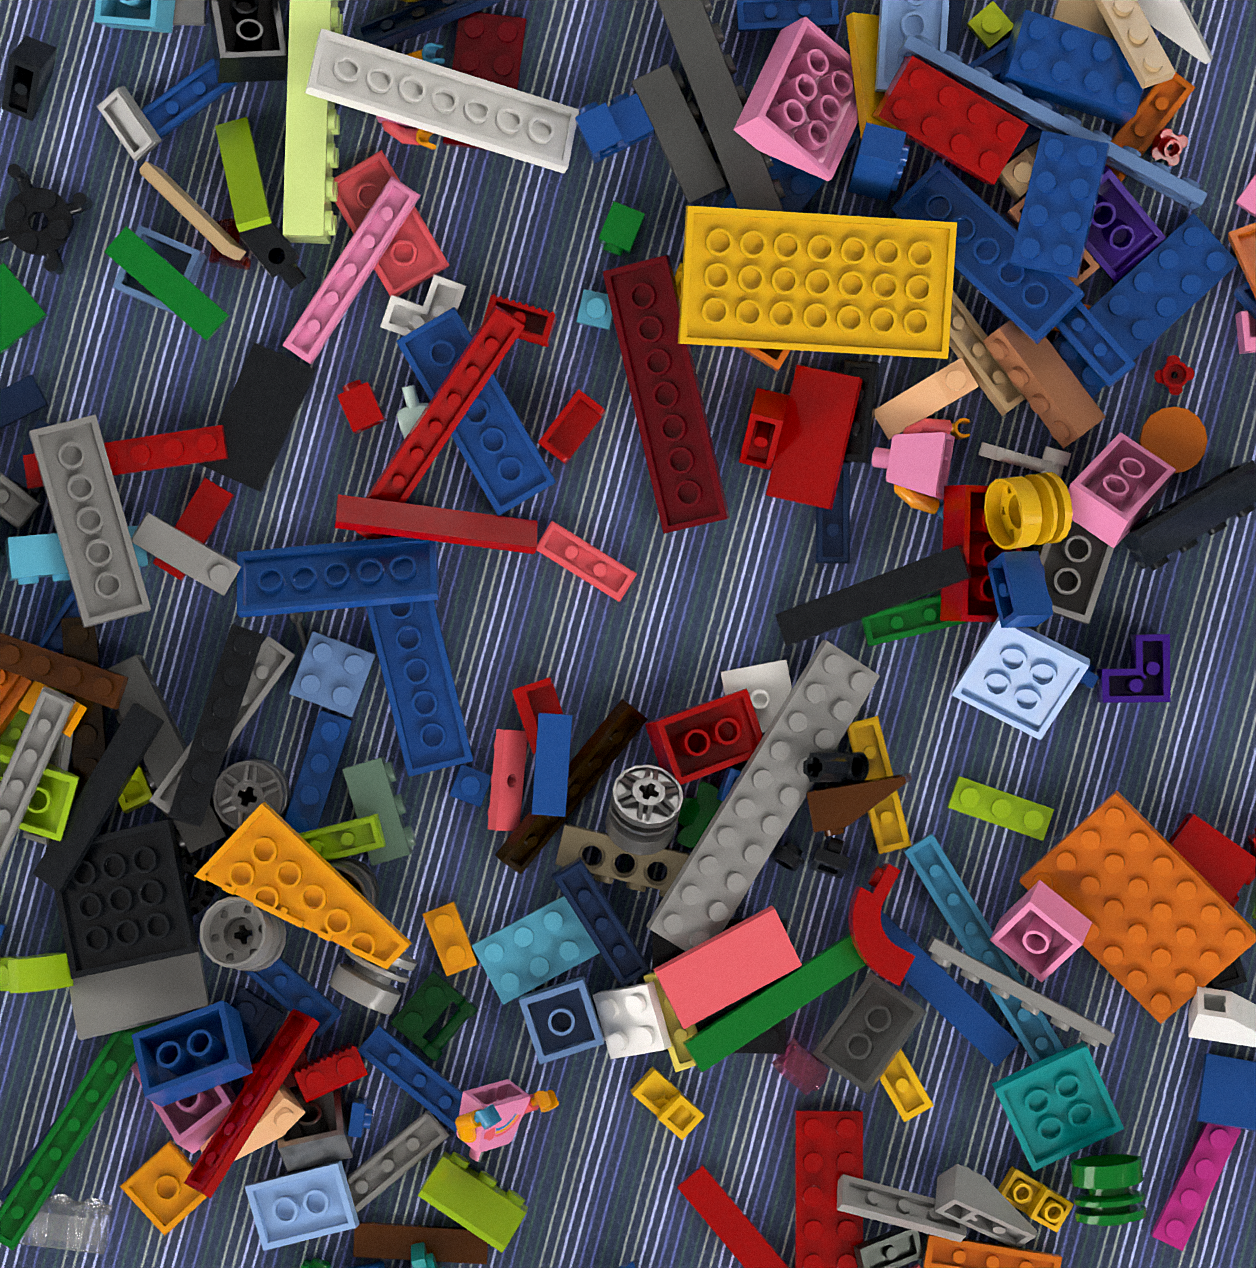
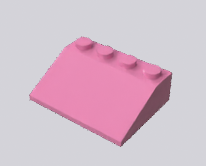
[733,16,858,181]

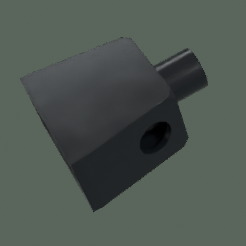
[239,219,307,290]

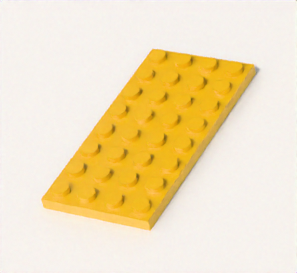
[678,206,957,359]

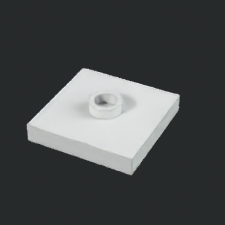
[721,659,792,732]

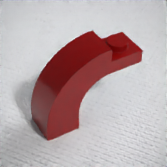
[848,863,916,986]

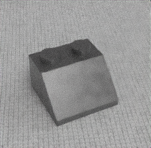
[277,1087,353,1172]

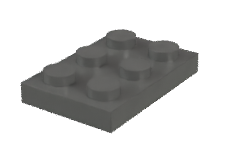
[812,972,927,1094]

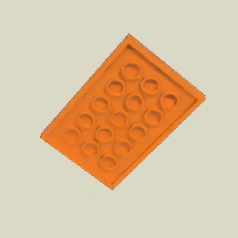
[1019,790,1256,1024]

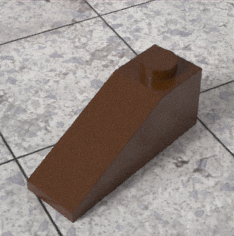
[807,773,912,836]

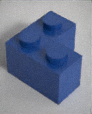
[575,92,655,164]

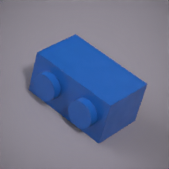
[987,551,1054,628]

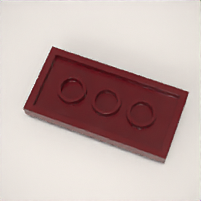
[443,12,527,151]

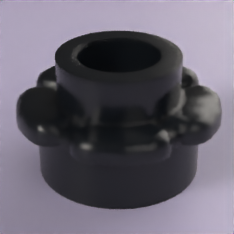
[773,842,805,871]

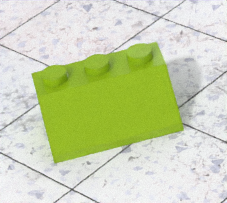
[418,1151,528,1253]

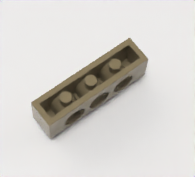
[555,823,691,897]

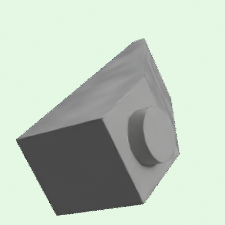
[131,512,241,596]
[934,1164,1037,1248]

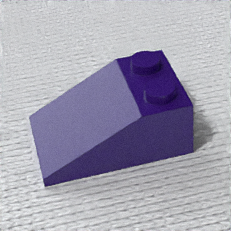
[1085,165,1166,283]

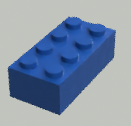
[998,10,1142,126]

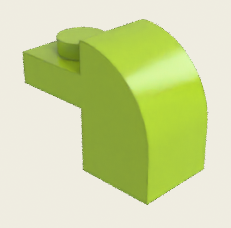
[0,953,74,993]

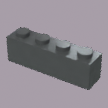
[631,64,727,206]

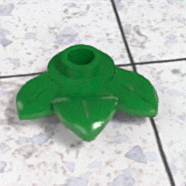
[677,782,723,848]

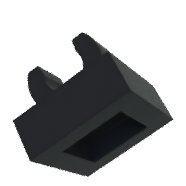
[810,837,850,879]

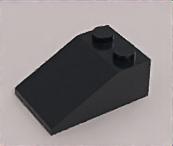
[209,0,288,83]

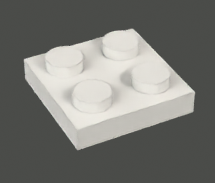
[593,981,672,1059]

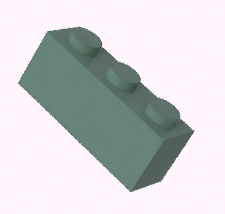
[342,756,416,866]

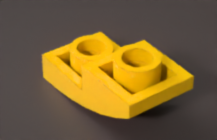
[997,1166,1074,1233]

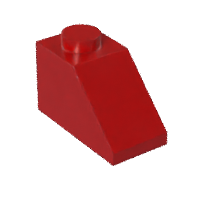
[739,388,789,470]

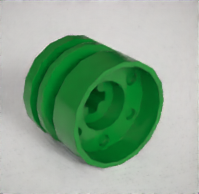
[1070,1154,1147,1226]

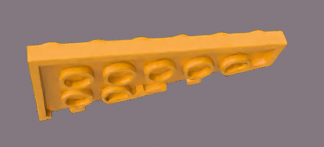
[195,802,412,970]

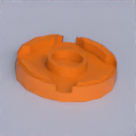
[1139,406,1208,474]

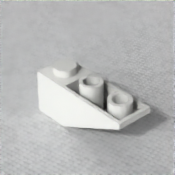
[1188,986,1256,1047]

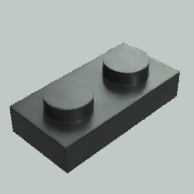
[853,1227,924,1268]

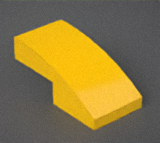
[630,1066,705,1140]

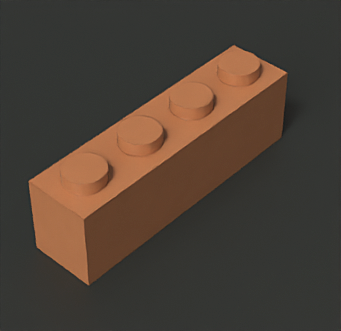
[983,320,1106,449]

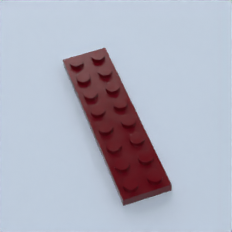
[602,255,730,534]

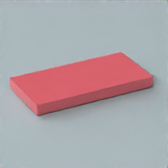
[334,150,450,297]
[653,905,802,1029]

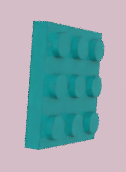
[992,1041,1124,1172]

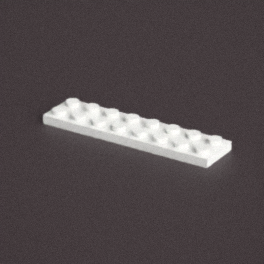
[305,28,579,173]

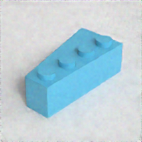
[5,526,148,585]

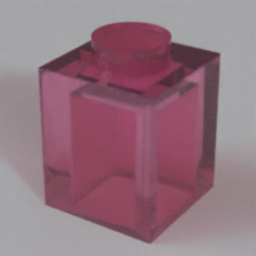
[772,1038,829,1096]

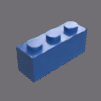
[847,122,910,201]

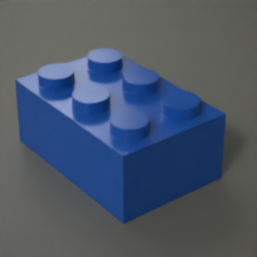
[132,1000,253,1107]

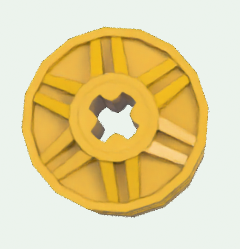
[984,472,1073,549]

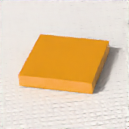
[120,1140,207,1236]

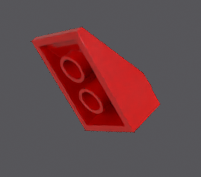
[645,688,763,785]

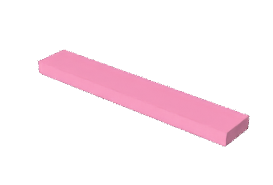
[283,176,421,364]

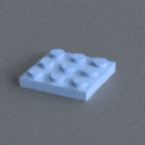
[951,616,1090,740]

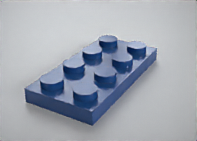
[1010,131,1110,278]

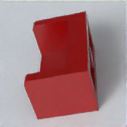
[538,389,606,465]
[512,677,572,754]

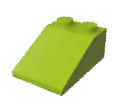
[0,744,80,842]

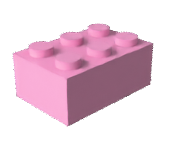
[1068,432,1176,548]

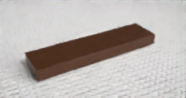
[353,1221,488,1265]

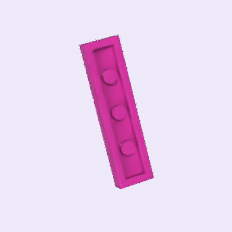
[1151,1123,1242,1251]

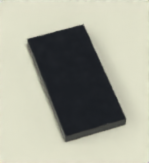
[200,342,317,492]

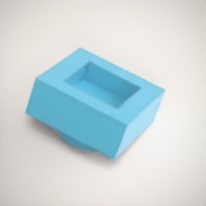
[576,289,613,330]

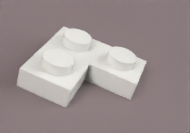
[380,275,466,336]

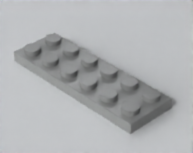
[29,414,151,628]

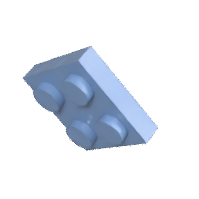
[289,631,375,717]

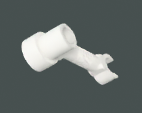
[978,442,1071,477]

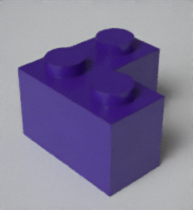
[1097,634,1171,703]

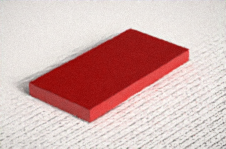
[766,365,863,510]

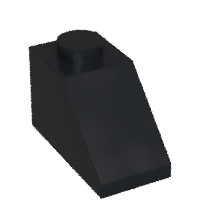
[1,36,57,121]

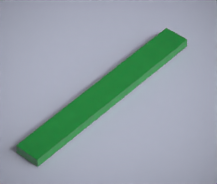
[0,1021,161,1251]

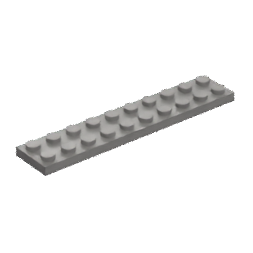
[646,640,880,951]

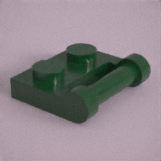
[390,971,479,1062]

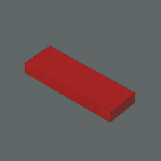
[153,478,235,581]

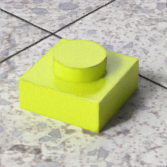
[967,1,1014,50]

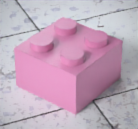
[990,880,1092,982]

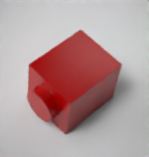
[337,379,387,434]

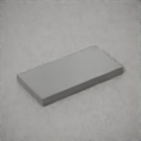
[69,944,210,1040]

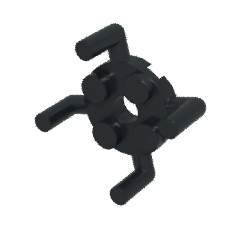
[0,164,93,275]

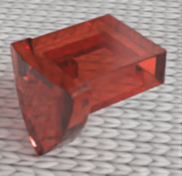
[209,218,251,270]

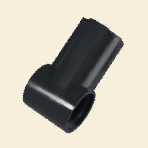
[803,752,869,783]

